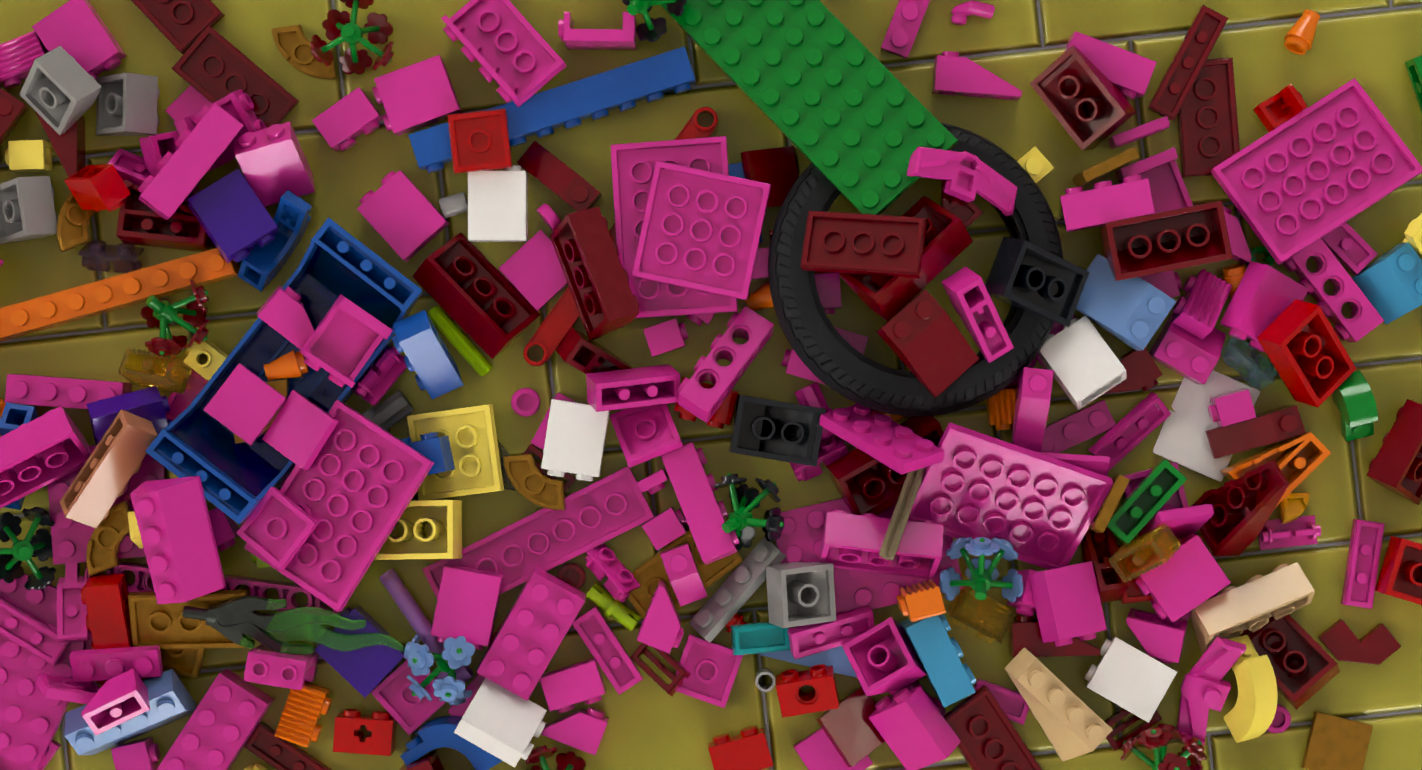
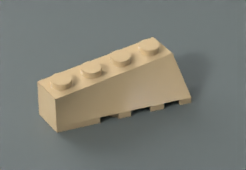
[1190,562,1315,655]
[1004,647,1113,761]

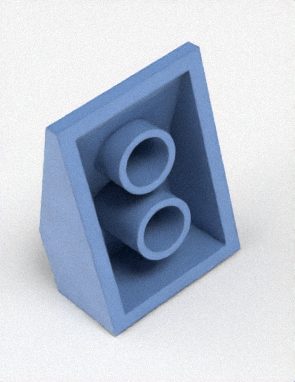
[1076,254,1176,351]

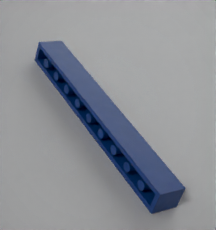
[409,46,695,173]

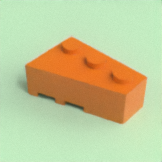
[1220,432,1331,508]

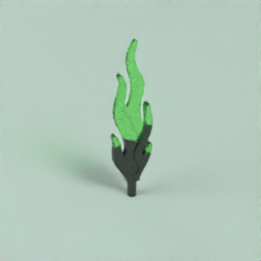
[183,595,403,654]

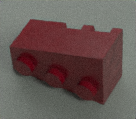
[116,179,212,252]

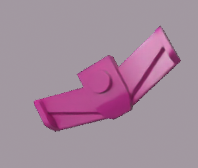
[907,146,1018,216]
[1177,636,1246,746]

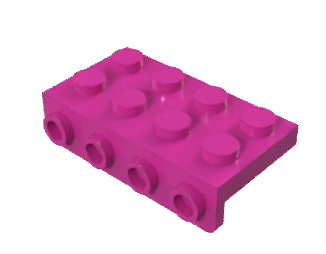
[441,0,567,108]

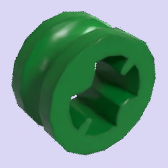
[1246,246,1274,267]

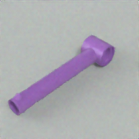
[379,568,474,683]

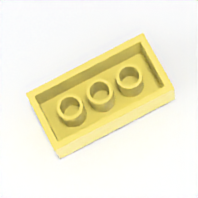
[374,500,462,560]

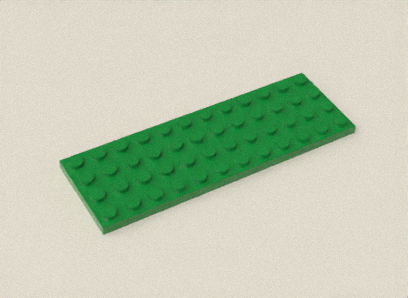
[660,0,958,215]

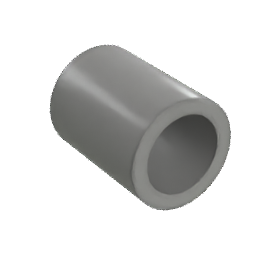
[439,192,468,218]
[755,668,776,692]

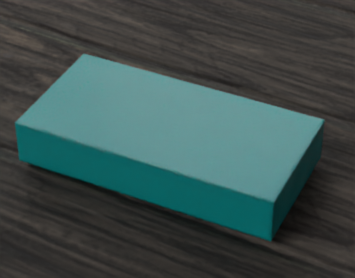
[731,622,791,656]

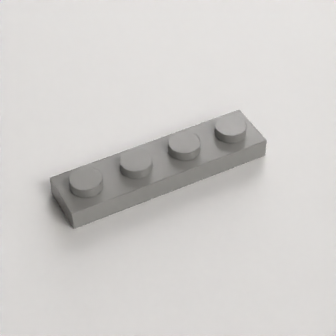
[689,536,786,643]

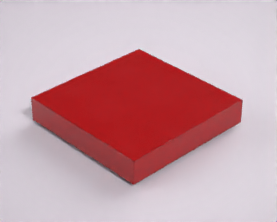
[447,109,513,174]

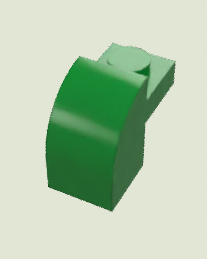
[1332,370,1378,442]

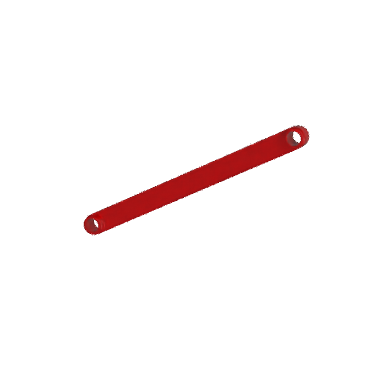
[523,107,718,366]

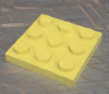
[407,404,504,500]

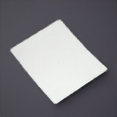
[1153,370,1260,482]

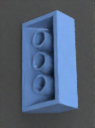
[64,668,197,755]

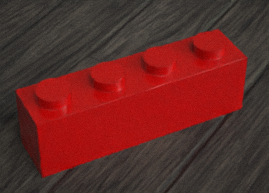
[81,573,144,687]

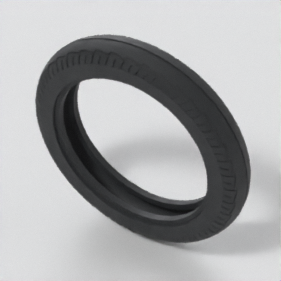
[768,123,1063,417]

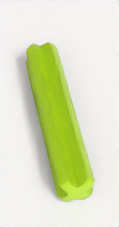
[427,305,493,376]

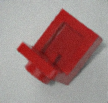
[1253,84,1307,132]

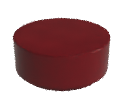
[557,562,586,590]

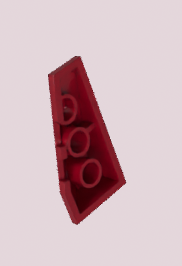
[1192,461,1289,556]

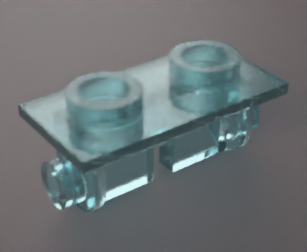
[1220,336,1278,391]

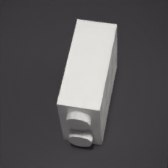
[468,165,528,242]
[1038,315,1127,410]
[541,399,610,481]
[1084,636,1177,723]
[454,678,547,768]

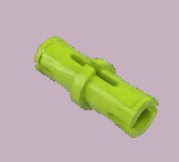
[586,582,641,632]

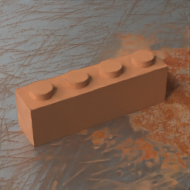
[60,409,158,528]

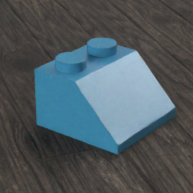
[1352,242,1422,324]

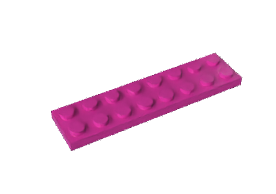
[422,466,655,599]

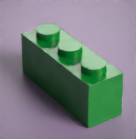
[1106,459,1187,544]

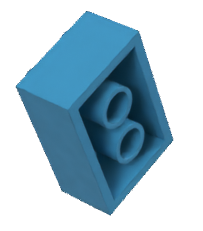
[901,614,977,708]

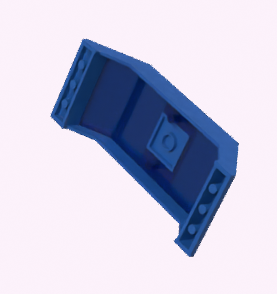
[145,217,423,524]

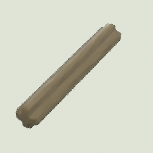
[879,467,926,560]

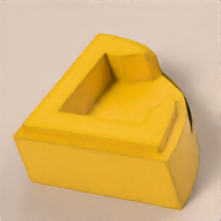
[1279,493,1309,524]

